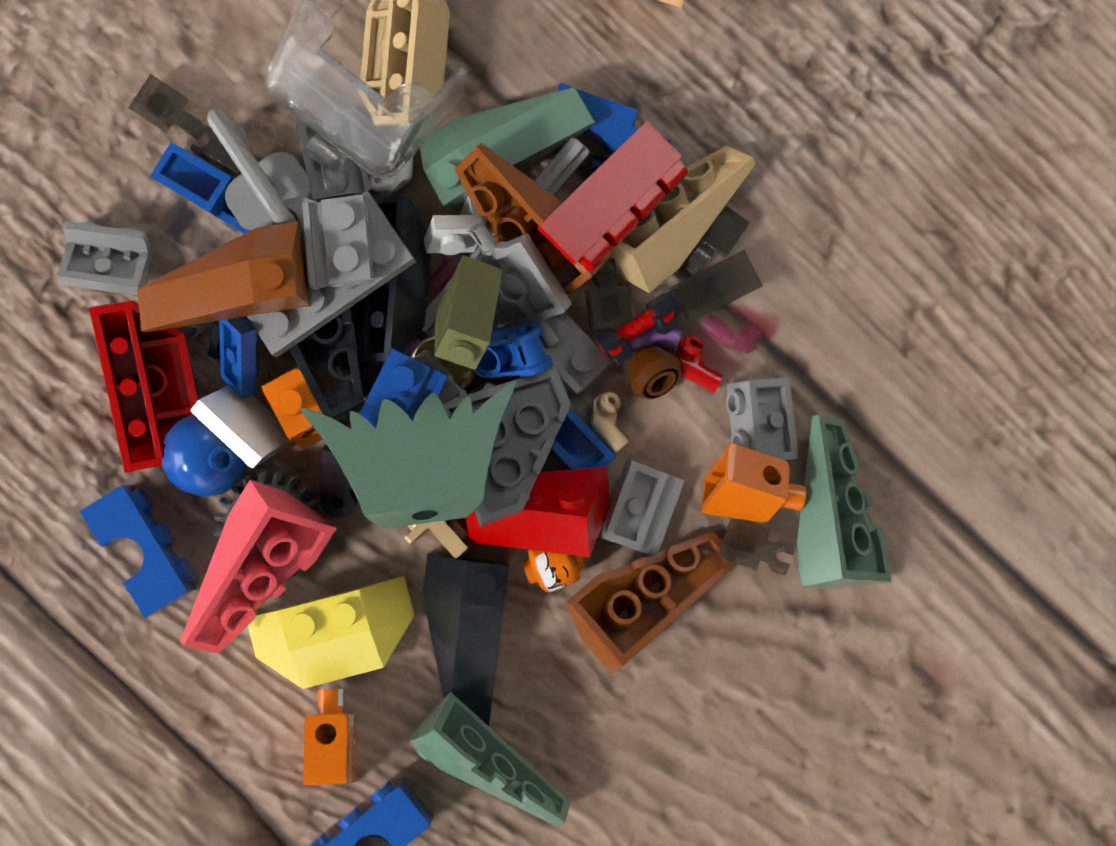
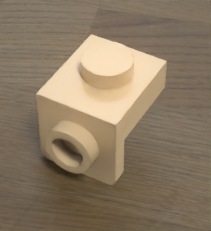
[404,519,470,559]

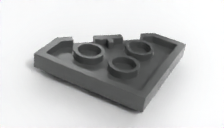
[442,367,571,527]

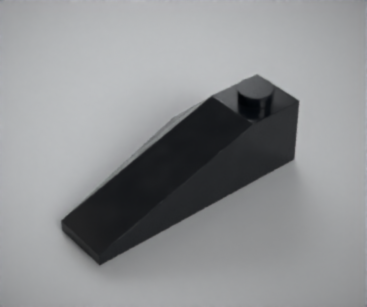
[290,307,365,419]
[422,553,509,726]

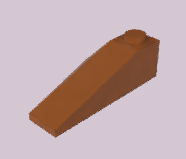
[454,143,615,296]
[137,221,310,332]
[566,531,740,674]

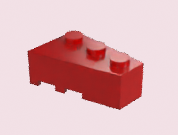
[466,467,610,557]

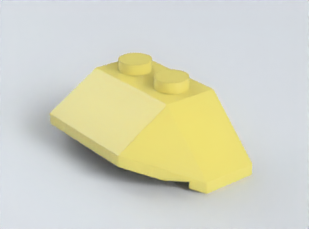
[248,575,415,689]

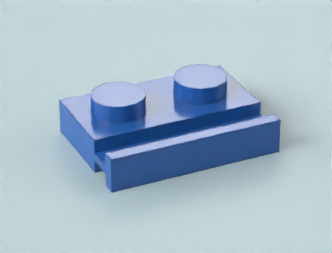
[359,347,448,428]

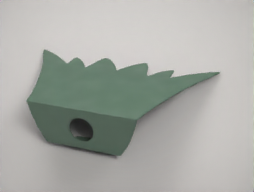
[300,381,517,528]

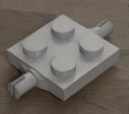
[468,221,572,349]

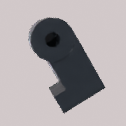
[319,444,359,518]

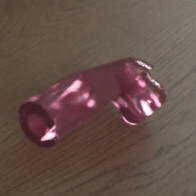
[700,313,762,354]

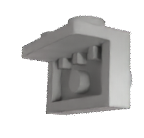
[56,222,153,295]

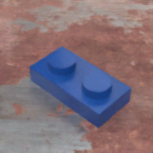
[219,317,259,400]

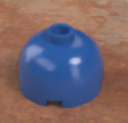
[162,414,247,497]

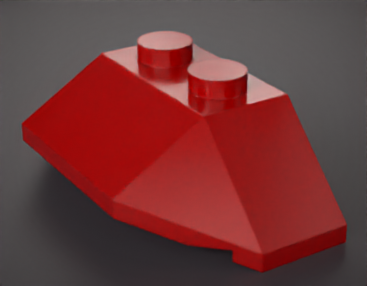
[89,300,198,473]

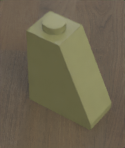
[434,255,503,370]

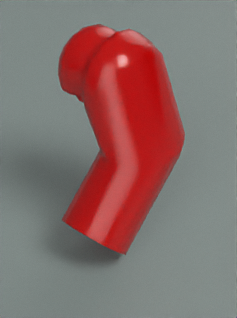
[676,335,723,393]

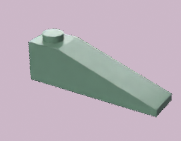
[419,87,596,212]
[796,414,891,589]
[409,692,571,827]

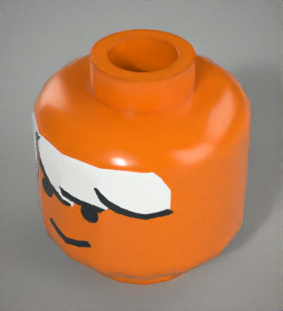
[522,550,587,592]

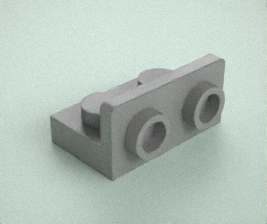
[544,312,612,396]
[726,377,799,460]

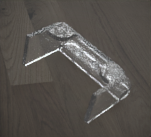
[265,0,467,179]

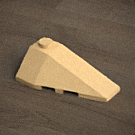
[608,146,756,293]

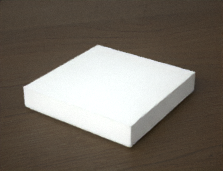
[191,385,292,468]

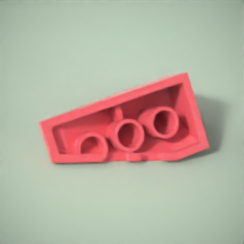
[180,480,337,654]

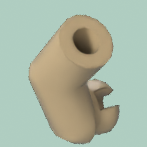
[590,392,629,454]

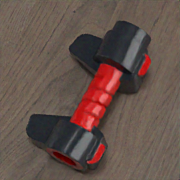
[594,290,685,365]

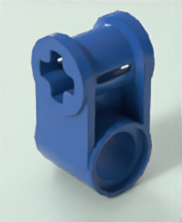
[472,322,553,379]

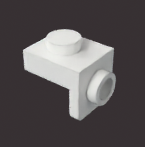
[424,196,487,255]

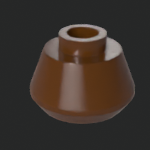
[628,346,682,399]

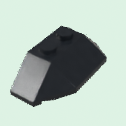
[351,194,431,362]

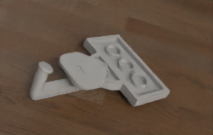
[207,109,416,358]

